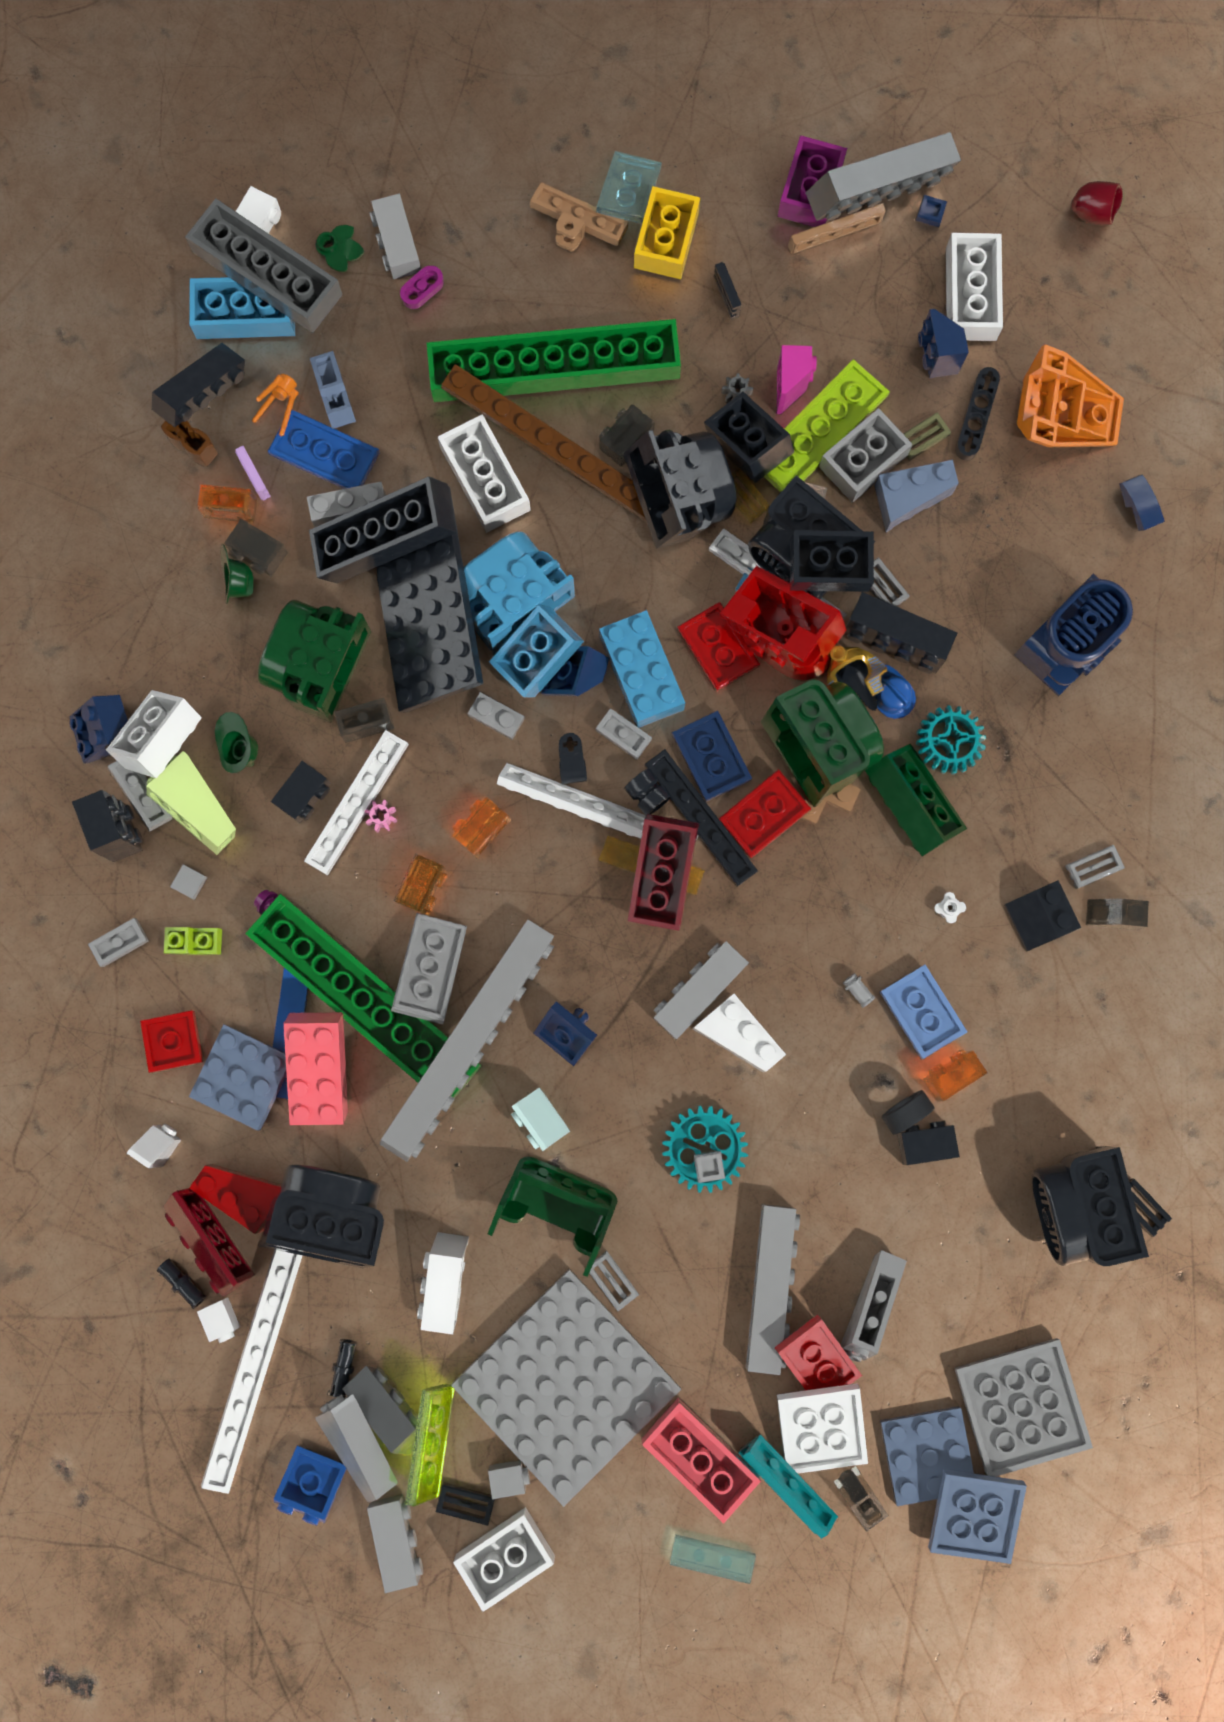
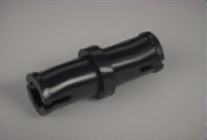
[157,1258,206,1309]
[329,1339,357,1398]

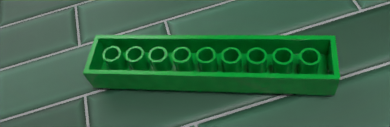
[426,319,681,402]
[245,894,482,1098]

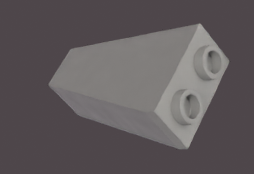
[841,1250,907,1362]
[315,1394,398,1503]

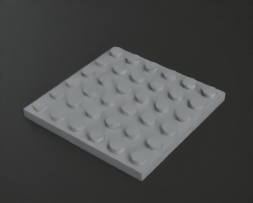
[451,1269,681,1507]

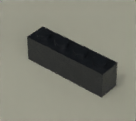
[151,342,245,427]

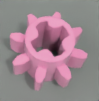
[365,800,397,832]

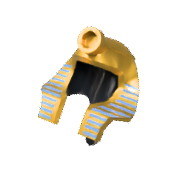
[827,646,887,711]

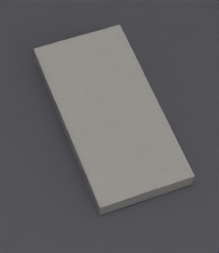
[391,913,467,1024]

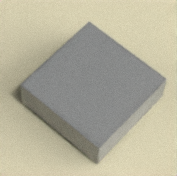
[170,864,208,900]
[694,1151,725,1183]

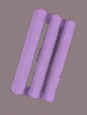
[235,446,271,501]

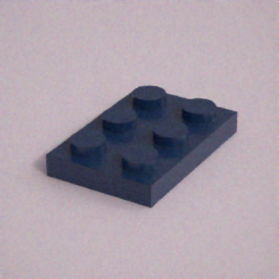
[672,711,752,802]

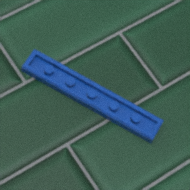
[273,968,309,1099]

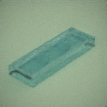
[669,1534,756,1584]

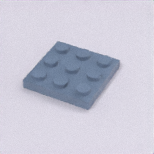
[189,1024,287,1130]
[880,1406,974,1506]
[928,1469,1027,1564]

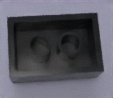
[704,391,794,483]
[790,530,874,592]
[72,790,143,862]

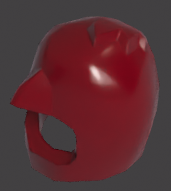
[1071,181,1123,225]

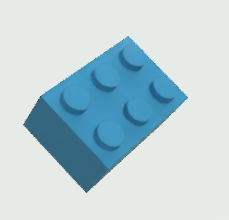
[489,605,584,698]

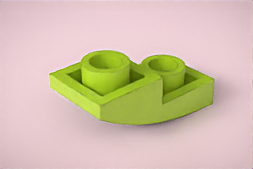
[164,927,222,955]

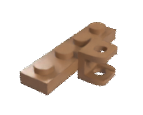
[530,182,629,251]

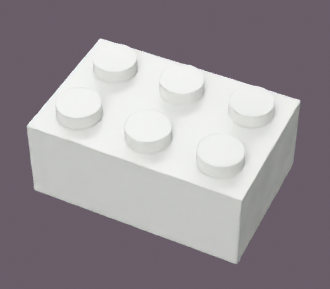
[106,690,202,778]
[453,1507,555,1612]

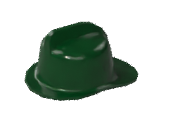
[220,544,254,604]
[215,712,259,773]

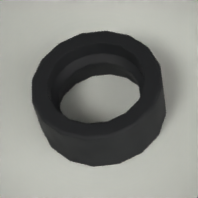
[881,1090,935,1135]

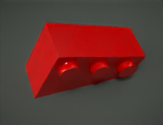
[189,1164,282,1234]

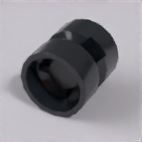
[624,768,672,816]

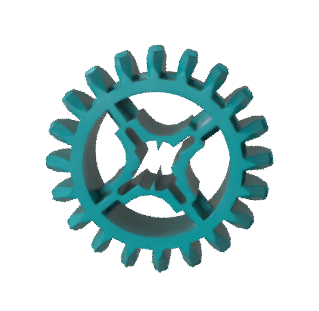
[916,705,986,775]

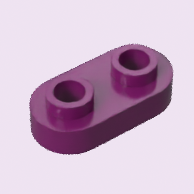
[400,266,444,309]

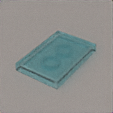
[596,151,662,224]

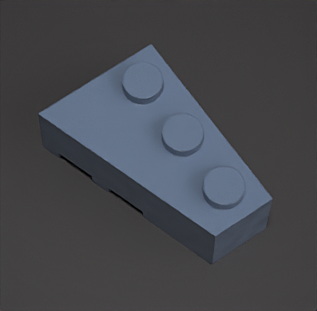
[874,460,959,532]

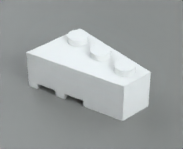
[693,994,786,1072]
[417,1232,469,1334]

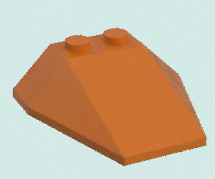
[1017,344,1124,447]

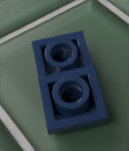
[1119,474,1165,531]

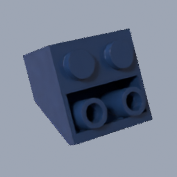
[918,309,969,379]
[69,695,128,764]

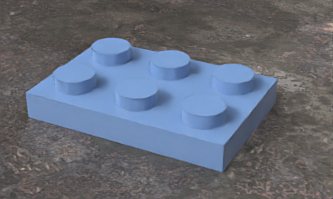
[880,965,967,1060]

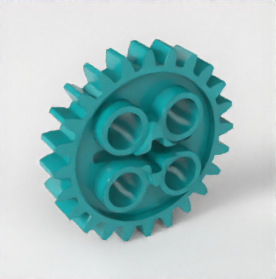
[662,1106,748,1193]

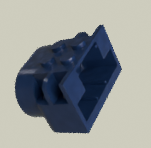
[1014,573,1133,697]

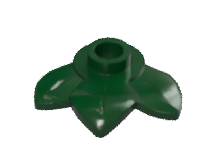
[315,225,364,272]

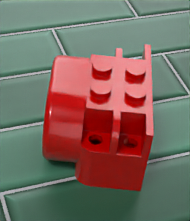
[720,565,846,680]

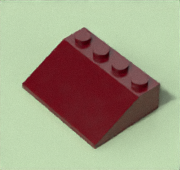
[163,1188,255,1297]

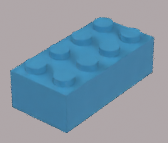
[189,277,295,339]
[599,610,685,728]

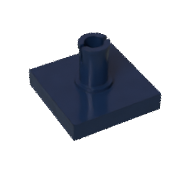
[533,1001,597,1066]

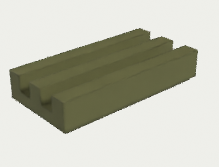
[903,412,951,461]

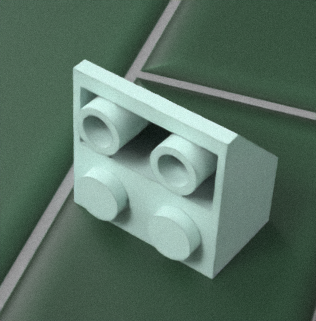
[511,1088,570,1151]

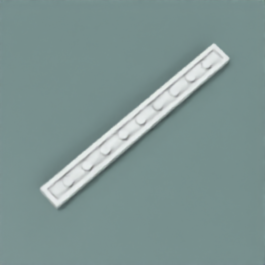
[201,1250,302,1494]

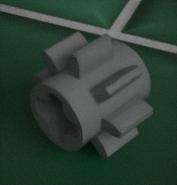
[721,373,753,403]

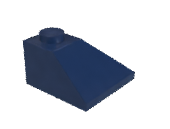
[541,646,610,697]

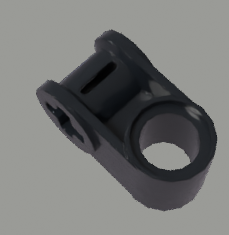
[559,733,587,784]

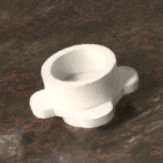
[934,892,966,923]

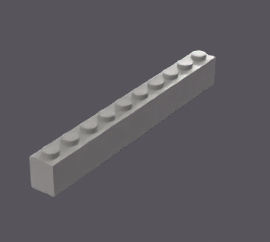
[380,920,554,1162]

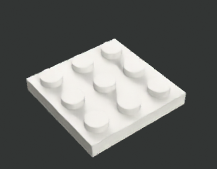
[777,1383,868,1473]

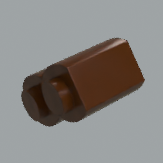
[161,420,218,467]

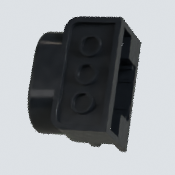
[623,429,736,549]
[748,475,876,599]
[1032,1146,1149,1266]
[258,1165,384,1269]

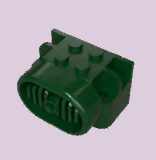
[257,600,371,723]
[761,680,884,807]

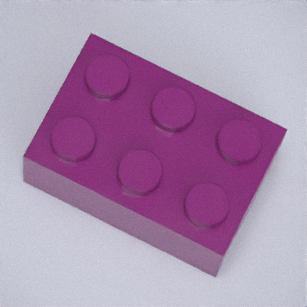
[777,135,848,227]

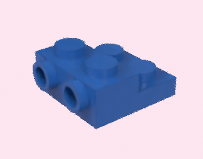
[273,1446,347,1526]

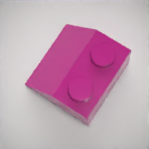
[776,345,817,414]

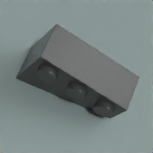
[342,1366,433,1455]

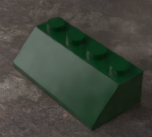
[865,743,968,857]

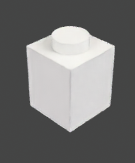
[197,1297,240,1343]

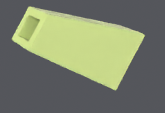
[146,751,236,855]

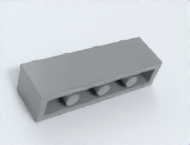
[653,941,749,1040]

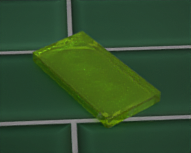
[405,1384,454,1507]

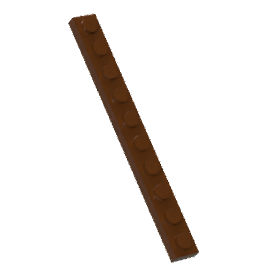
[441,364,647,523]

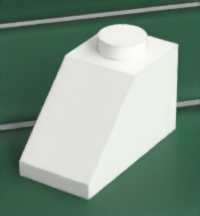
[127,1124,181,1168]

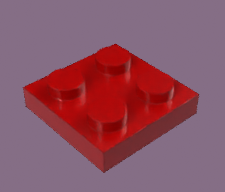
[140,1010,203,1073]

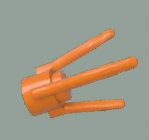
[252,374,299,436]

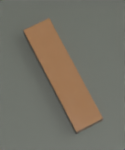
[788,203,886,254]

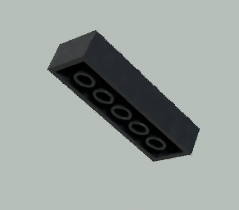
[309,476,457,584]

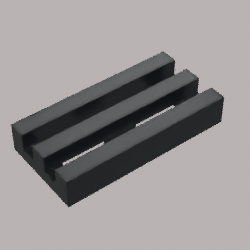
[713,262,742,320]
[1129,1178,1172,1237]
[435,1482,495,1526]

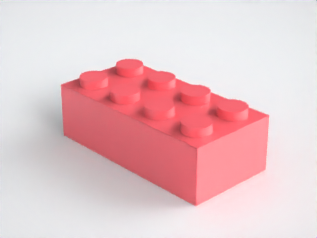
[284,1012,348,1125]
[641,1397,761,1524]

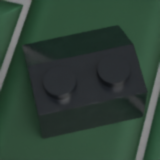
[1004,880,1082,952]

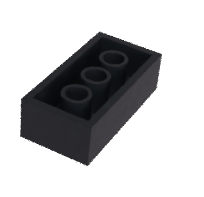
[844,592,958,674]

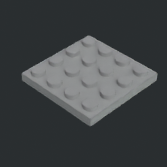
[954,1338,1093,1477]

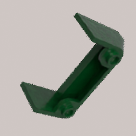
[487,1157,618,1277]

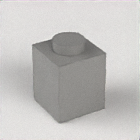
[488,1460,530,1499]

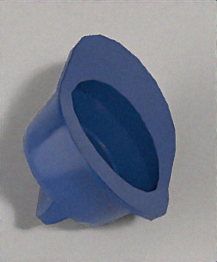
[875,665,916,719]

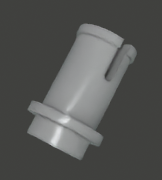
[843,973,875,1008]

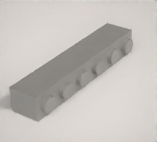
[746,1204,800,1375]

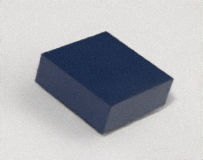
[916,195,947,227]

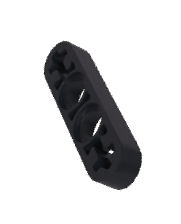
[955,367,1000,461]

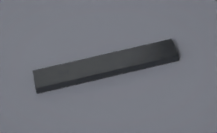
[644,749,758,887]

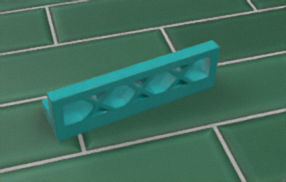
[738,1434,838,1539]

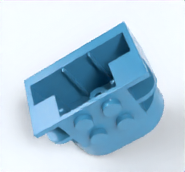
[464,531,575,655]

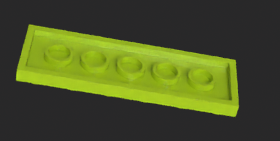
[764,359,890,492]

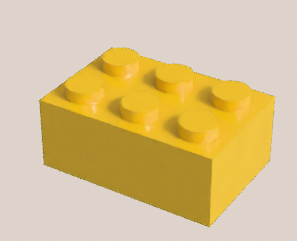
[634,186,700,279]

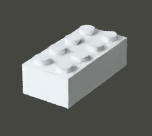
[946,233,1003,341]
[438,414,531,533]

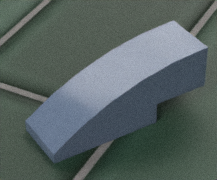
[310,351,356,429]

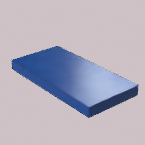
[267,410,380,489]

